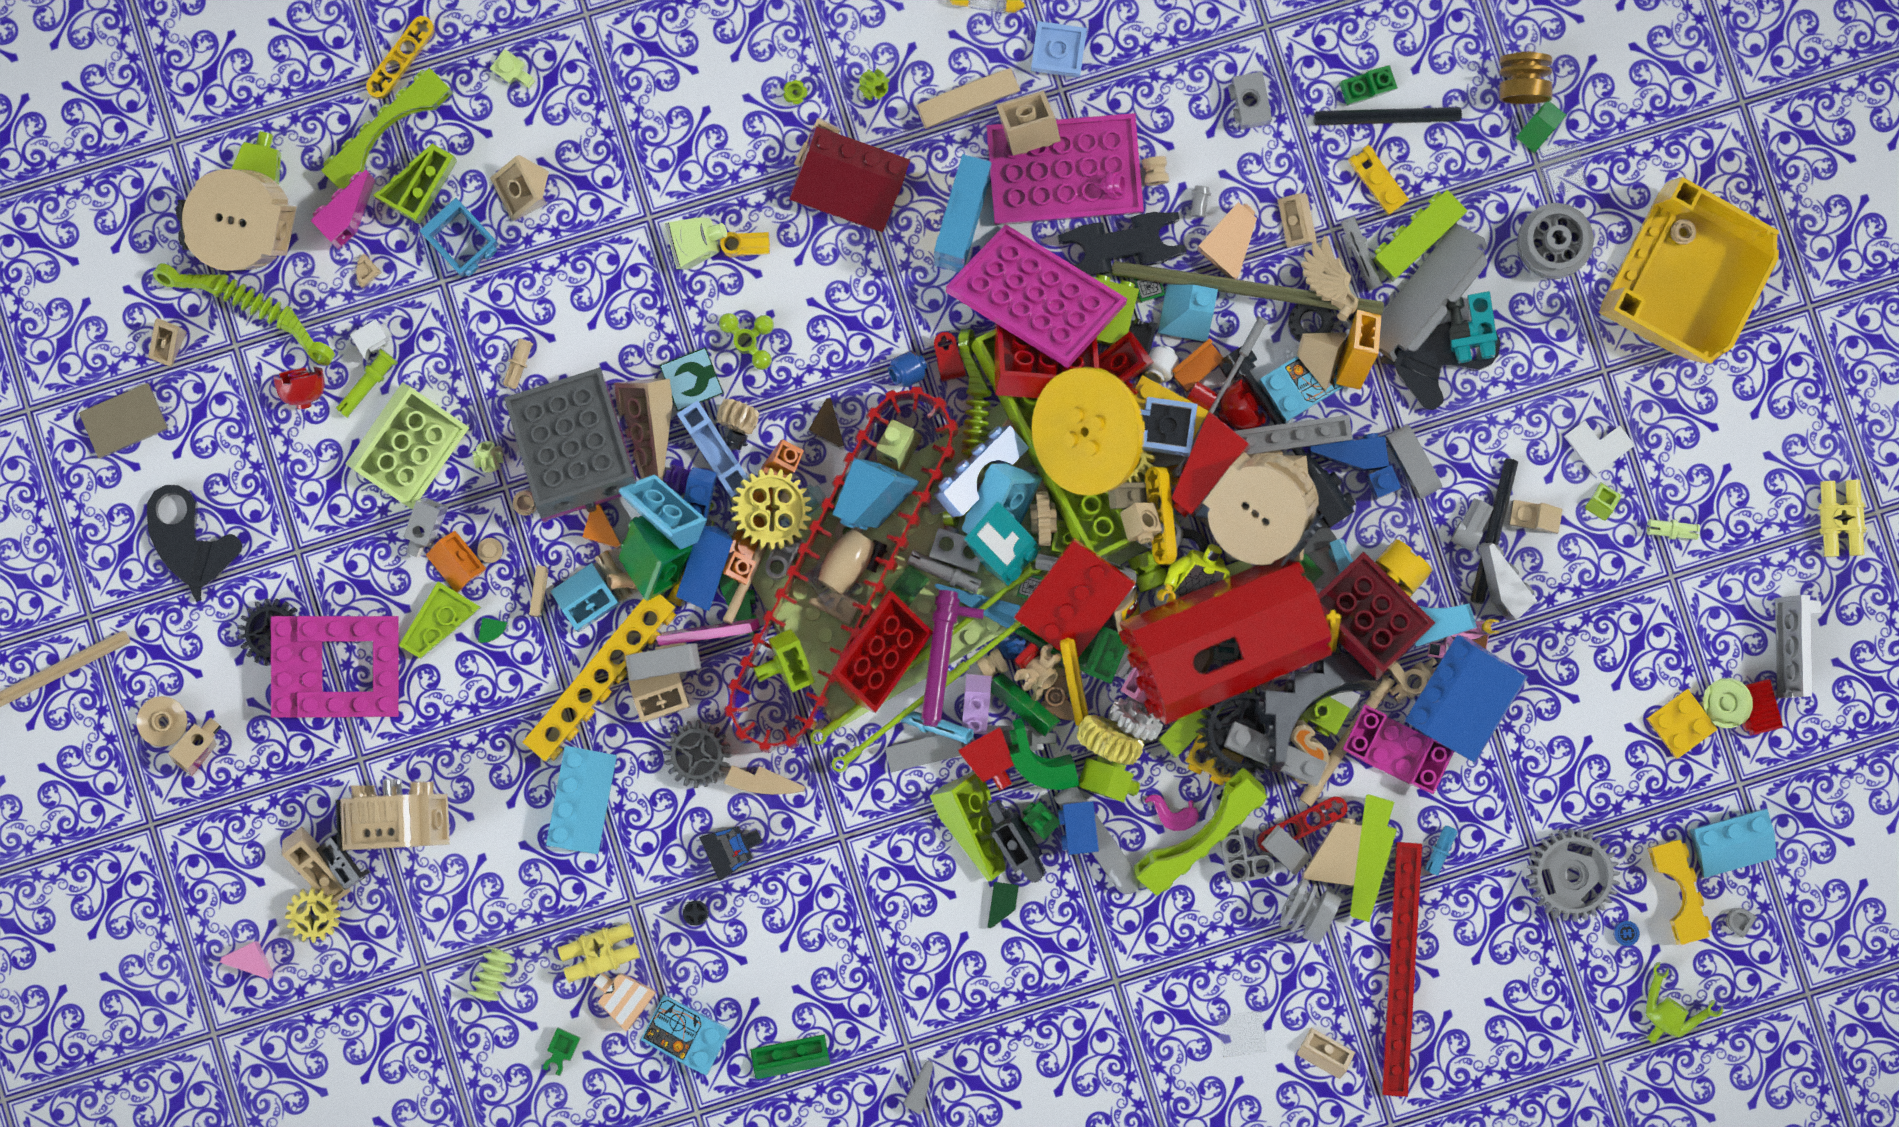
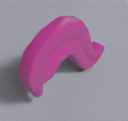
[1145,794,1199,831]

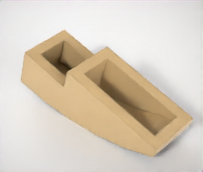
[724,765,806,795]

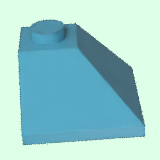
[1158,284,1218,342]

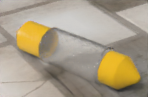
[949,0,1025,13]

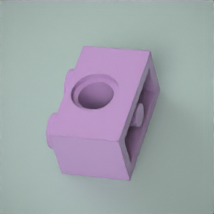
[962,674,992,735]

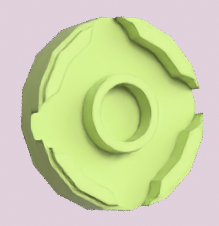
[1703,678,1753,728]

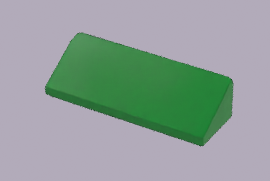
[990,674,1061,737]
[750,1034,830,1079]

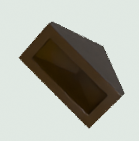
[809,398,845,449]

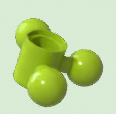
[719,313,774,370]

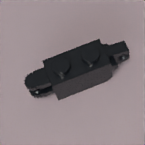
[987,800,1046,883]

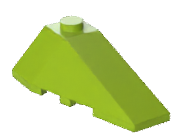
[930,771,1006,882]

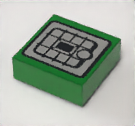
[1134,279,1165,303]
[1016,575,1043,599]

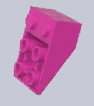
[310,169,376,250]

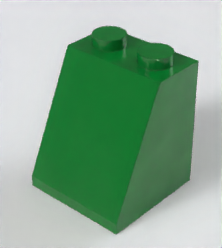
[619,515,693,601]

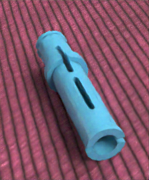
[901,708,974,744]

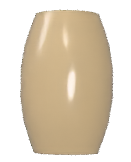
[818,529,875,595]

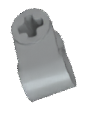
[766,538,804,581]

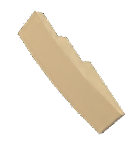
[916,68,1020,129]

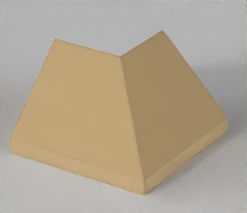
[490,155,549,221]

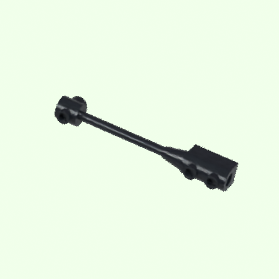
[1219,346,1356,528]

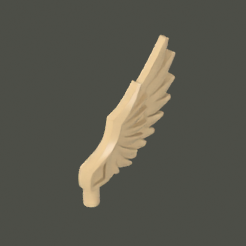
[1301,236,1359,321]

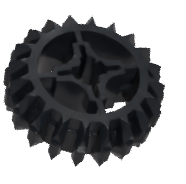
[238,599,301,666]

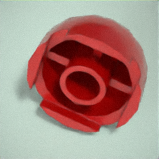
[273,367,325,409]
[1219,379,1266,430]

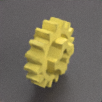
[285,887,341,943]

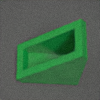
[1516,101,1567,154]

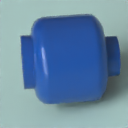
[888,351,927,387]

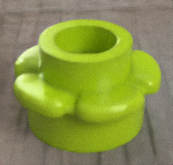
[783,80,808,105]

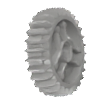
[1526,829,1621,922]

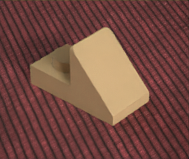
[1509,500,1563,534]

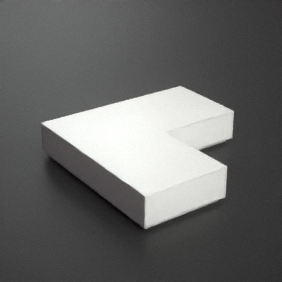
[1564,421,1635,476]

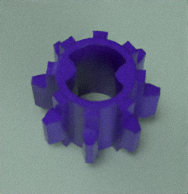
[663,465,692,494]

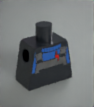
[699,826,763,881]

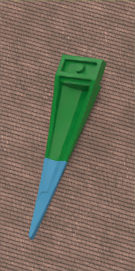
[935,584,1127,684]

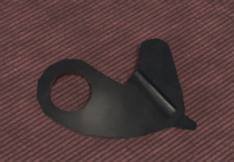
[1380,320,1501,410]
[147,485,243,602]

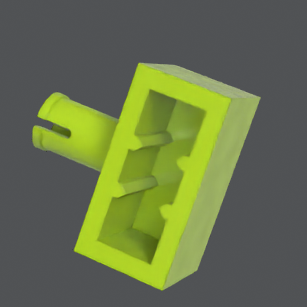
[753,629,815,693]
[1299,697,1351,737]
[1077,757,1140,802]

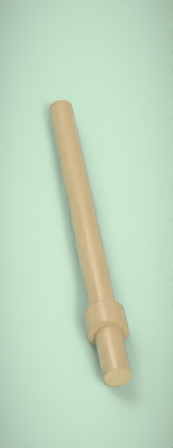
[723,491,789,624]

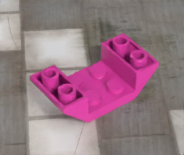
[1342,704,1454,794]

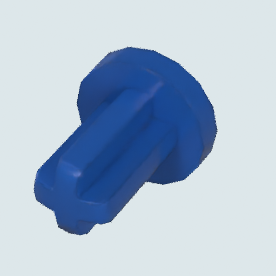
[998,635,1026,660]

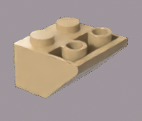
[627,673,691,724]

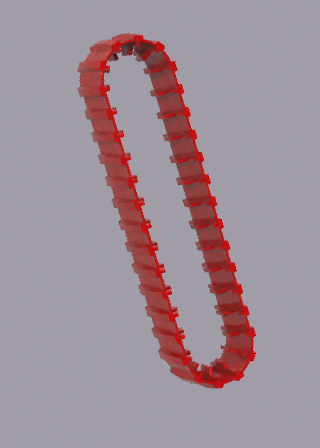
[724,386,959,753]

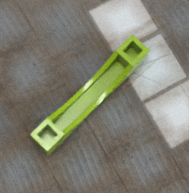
[321,67,453,190]
[1133,768,1268,896]

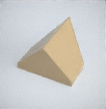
[1296,332,1347,391]

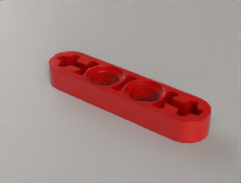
[1257,796,1348,853]

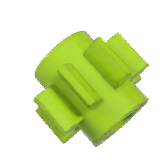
[858,68,890,101]

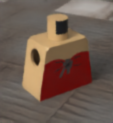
[168,718,222,777]

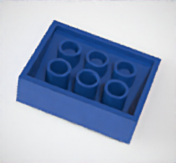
[1405,635,1528,763]

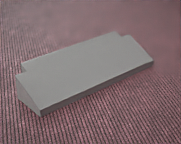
[1379,223,1487,362]

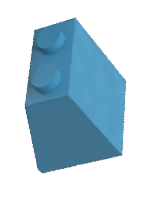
[833,458,920,530]

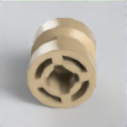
[1142,156,1169,186]
[976,648,1009,679]

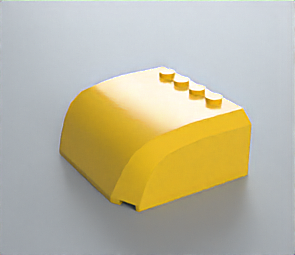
[1599,177,1779,364]

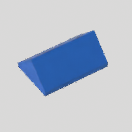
[676,526,733,611]

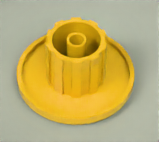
[1032,367,1145,495]

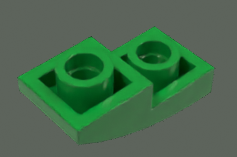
[1339,65,1398,106]

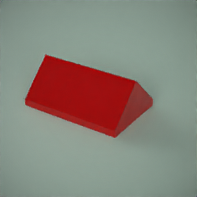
[1098,332,1154,384]

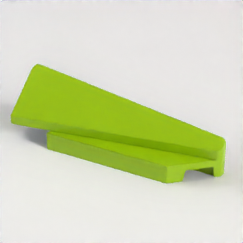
[1350,794,1397,922]

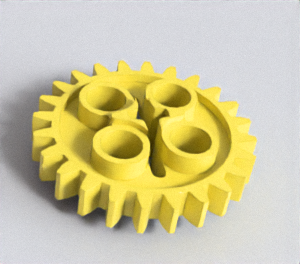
[730,468,812,551]

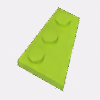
[399,581,482,659]

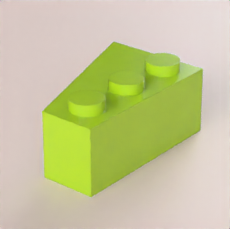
[373,143,457,225]

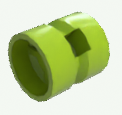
[1127,550,1167,593]

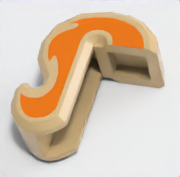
[1289,719,1329,784]

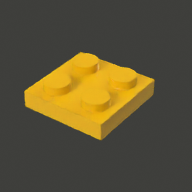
[1646,689,1718,759]

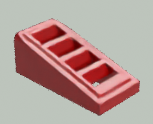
[1014,643,1041,669]

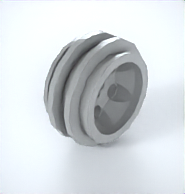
[1517,203,1594,280]

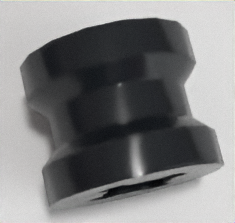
[683,900,709,926]

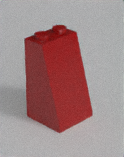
[1171,412,1250,518]

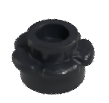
[724,430,748,450]

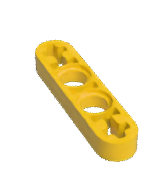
[366,16,435,99]
[1145,467,1177,564]

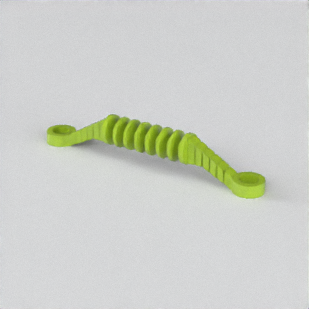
[153,263,335,366]
[943,329,992,526]

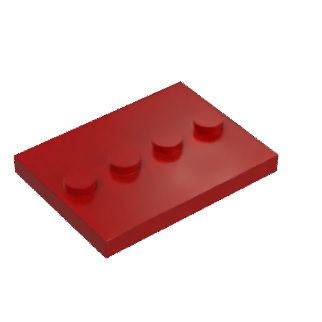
[1014,538,1135,657]

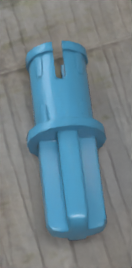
[1424,825,1458,876]

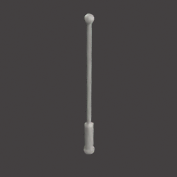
[1172,316,1269,478]

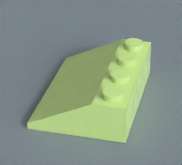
[345,382,469,510]

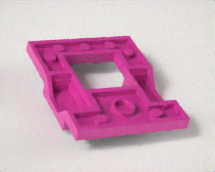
[271,616,399,718]

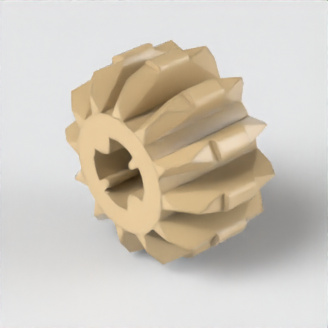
[716,399,760,435]

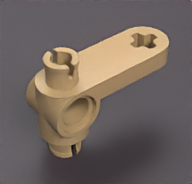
[1388,657,1438,703]

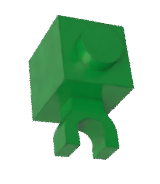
[1022,801,1059,840]

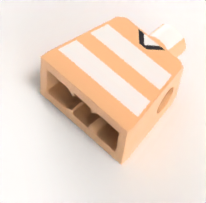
[593,973,657,1031]

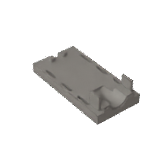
[1775,595,1821,698]

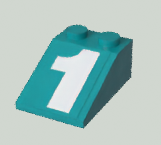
[964,501,1041,586]

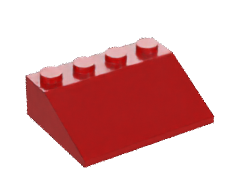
[994,324,1099,398]
[831,590,933,713]

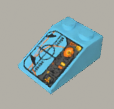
[1258,357,1345,423]
[641,995,731,1076]

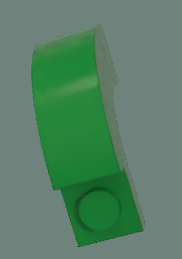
[1007,718,1080,790]

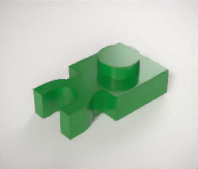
[542,1027,581,1076]

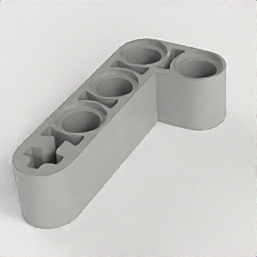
[1211,785,1274,882]

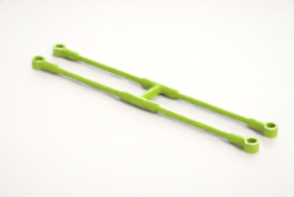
[811,558,1043,773]

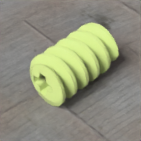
[467,945,515,1002]

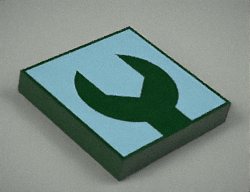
[659,347,724,412]

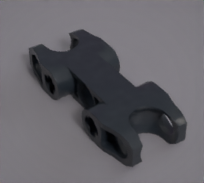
[1058,212,1186,277]

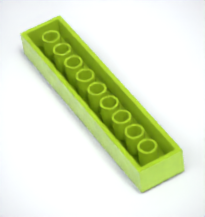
[971,329,1134,558]

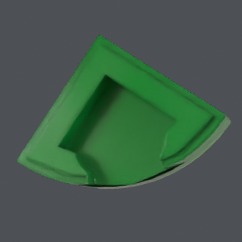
[478,618,508,643]

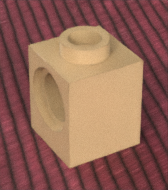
[1120,503,1162,544]

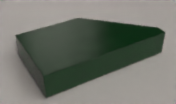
[987,882,1019,928]

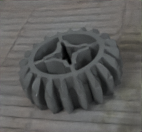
[663,720,731,788]

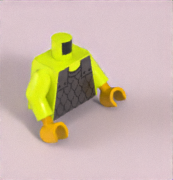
[1157,544,1230,603]

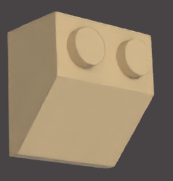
[996,90,1061,156]

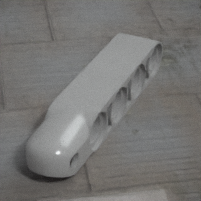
[1053,787,1140,894]

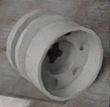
[1279,878,1341,945]

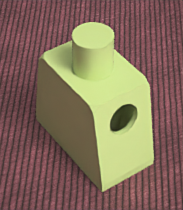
[876,420,922,473]

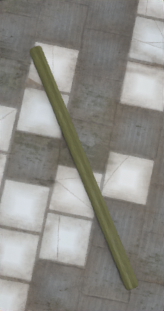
[1111,261,1384,315]

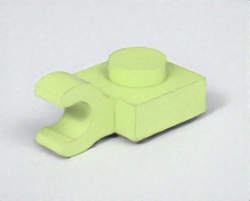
[490,49,535,89]

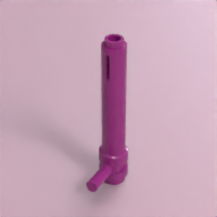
[921,590,984,727]

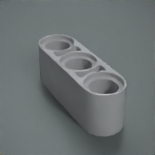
[1385,424,1442,499]
[625,643,701,681]

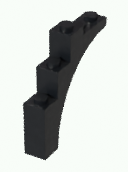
[1255,652,1382,772]

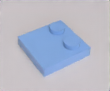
[1031,21,1087,78]

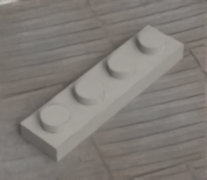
[1224,722,1327,787]

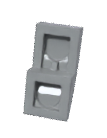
[1261,825,1311,875]

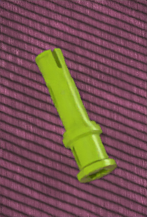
[336,349,398,418]

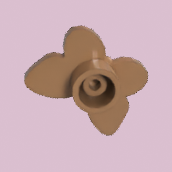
[1041,675,1074,721]

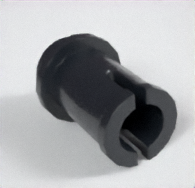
[866,539,888,573]

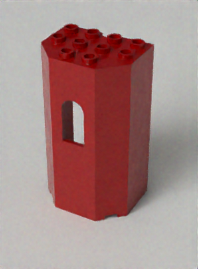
[1119,555,1332,724]

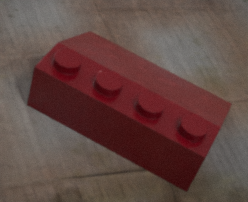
[789,126,910,233]
[1318,552,1435,681]

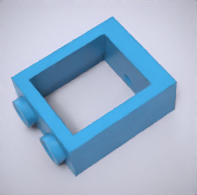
[419,198,499,278]

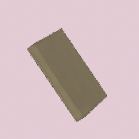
[79,383,169,459]

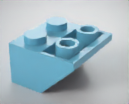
[551,563,620,632]

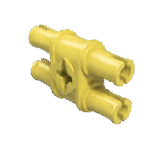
[1818,480,1867,557]
[557,922,641,983]

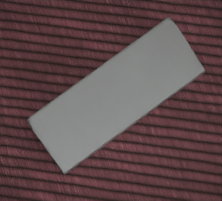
[885,731,962,773]

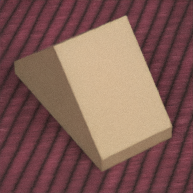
[148,318,187,367]

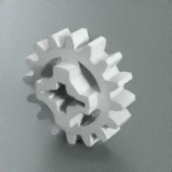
[1109,698,1163,741]

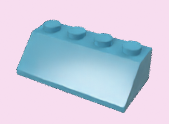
[546,746,617,854]

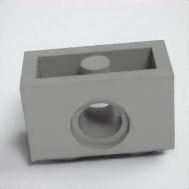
[1228,71,1272,130]

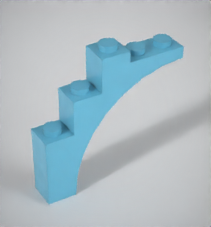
[1328,539,1477,647]

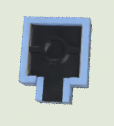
[1140,397,1197,457]

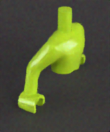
[1646,962,1723,1044]

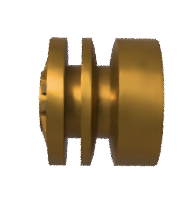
[1499,51,1552,104]

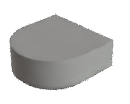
[1726,908,1757,938]

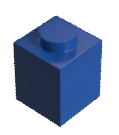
[1365,465,1401,500]

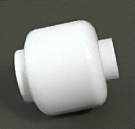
[1144,346,1179,384]

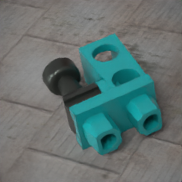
[1445,291,1497,363]

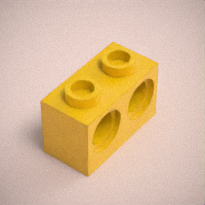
[1184,734,1244,786]

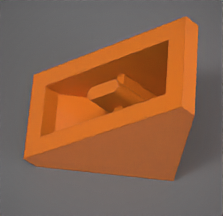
[582,504,621,549]

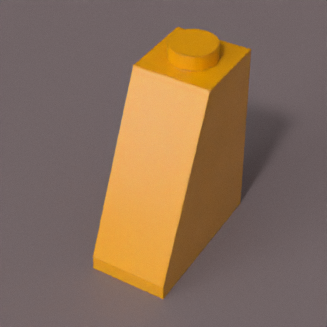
[1336,310,1381,390]

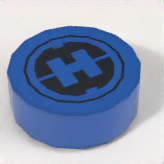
[1613,921,1640,946]

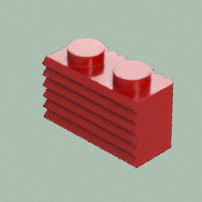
[1742,679,1783,736]

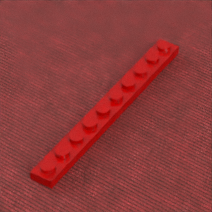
[1382,842,1422,1097]

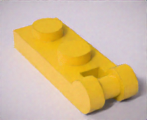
[1348,144,1409,216]

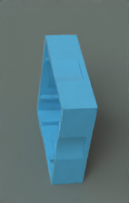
[934,154,992,273]

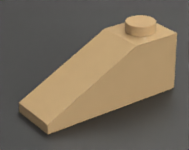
[282,827,350,902]

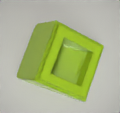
[1585,482,1622,521]

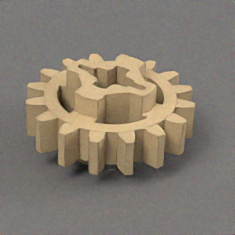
[1030,491,1057,546]

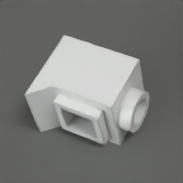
[350,319,392,361]

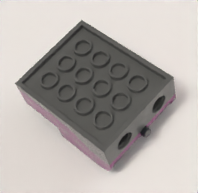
[504,367,637,523]

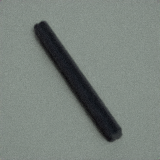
[1314,107,1462,125]
[1470,458,1518,604]

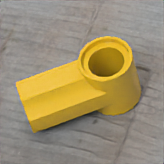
[720,232,770,258]

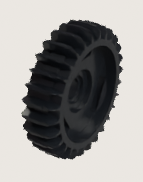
[1196,687,1289,778]

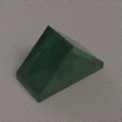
[890,565,930,607]

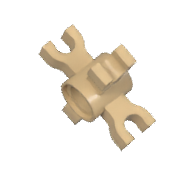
[1014,644,1066,701]

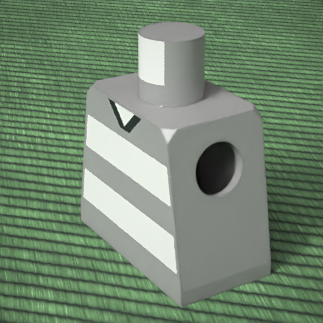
[404,497,448,558]

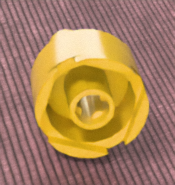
[1375,539,1432,597]

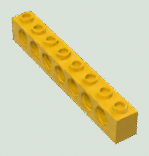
[522,594,677,762]

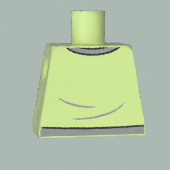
[664,217,727,270]

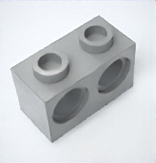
[929,525,981,574]

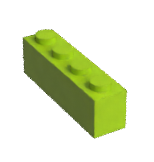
[1373,189,1468,282]

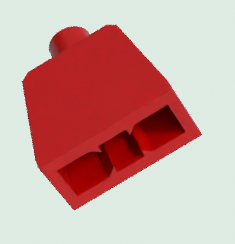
[958,727,1014,791]

